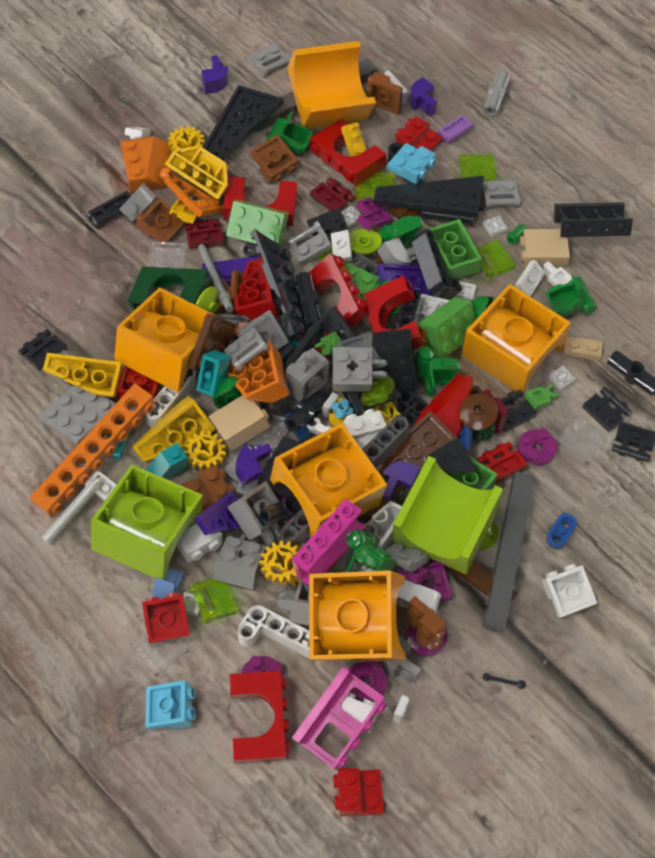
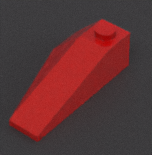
[235,258,278,320]
[414,374,473,437]

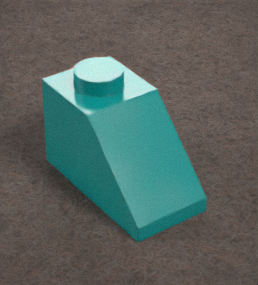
[196,350,231,396]
[146,443,189,480]

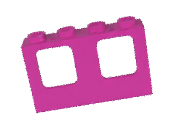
[291,499,366,586]
[292,667,387,770]

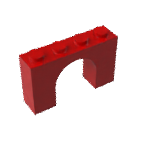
[310,119,386,186]
[223,176,298,226]
[308,253,369,333]
[364,275,427,350]
[229,670,290,763]

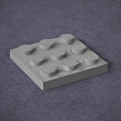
[38,385,115,446]

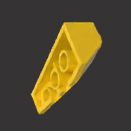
[43,353,123,397]
[132,395,216,462]

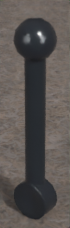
[483,673,526,689]

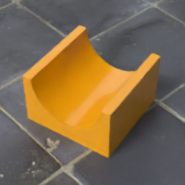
[287,41,376,129]
[462,284,571,394]
[114,287,220,393]
[270,423,387,538]
[309,571,406,662]

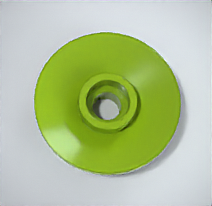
[350,228,382,254]
[196,286,219,314]

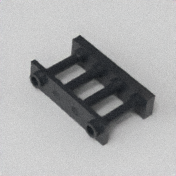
[553,202,633,237]
[329,344,402,416]

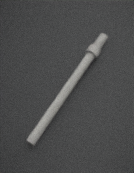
[198,244,233,312]

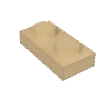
[563,335,603,360]

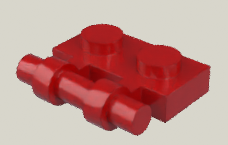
[476,442,527,484]

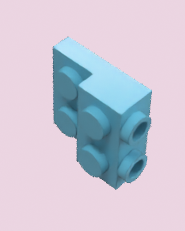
[387,143,436,184]
[145,680,196,730]

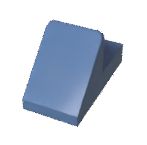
[151,568,184,599]

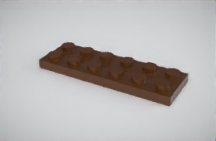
[366,411,457,519]

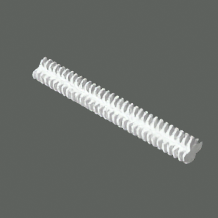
[41,477,102,545]

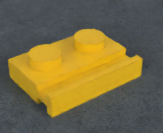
[169,198,198,224]

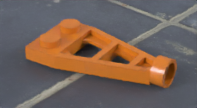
[159,167,223,217]

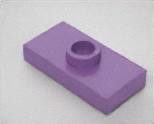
[437,114,474,144]

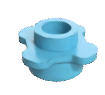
[331,399,353,419]

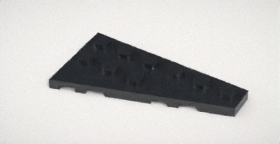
[203,85,284,161]
[373,176,484,217]
[250,230,305,343]

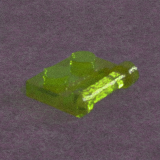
[475,240,515,279]
[188,578,238,624]

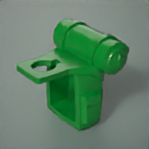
[266,112,313,155]
[378,216,423,248]
[545,275,597,317]
[415,346,461,397]
[346,529,396,572]

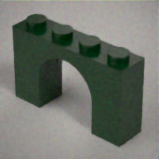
[128,267,213,311]

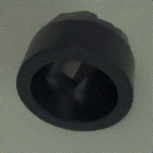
[243,242,257,257]

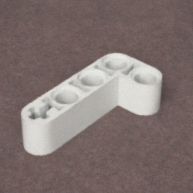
[145,368,197,428]
[365,568,441,614]
[238,605,309,658]

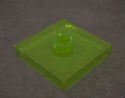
[459,154,496,181]
[355,172,394,200]

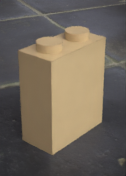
[519,229,570,268]
[209,395,270,451]

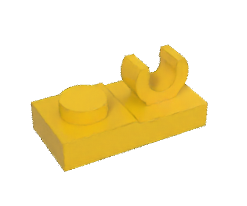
[341,122,367,156]

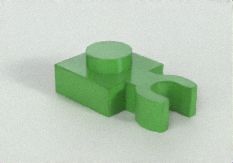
[315,331,344,357]
[525,385,560,410]

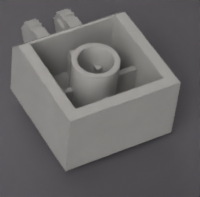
[333,347,387,392]
[286,348,329,402]
[228,481,281,545]
[214,534,266,590]
[277,581,309,626]

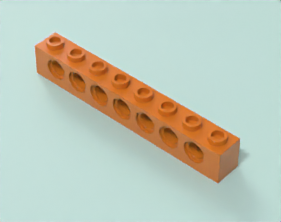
[29,384,155,518]

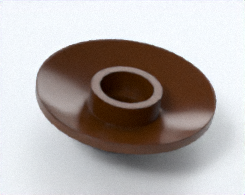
[459,394,498,431]

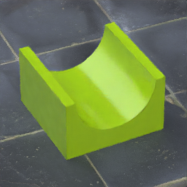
[393,456,503,575]
[91,464,203,580]

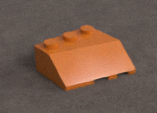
[120,136,171,194]
[227,341,290,403]

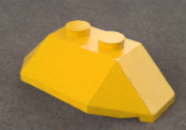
[165,146,228,200]

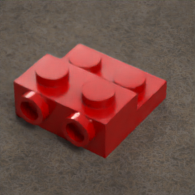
[395,116,443,151]
[116,366,160,400]
[142,592,190,644]
[333,768,384,817]

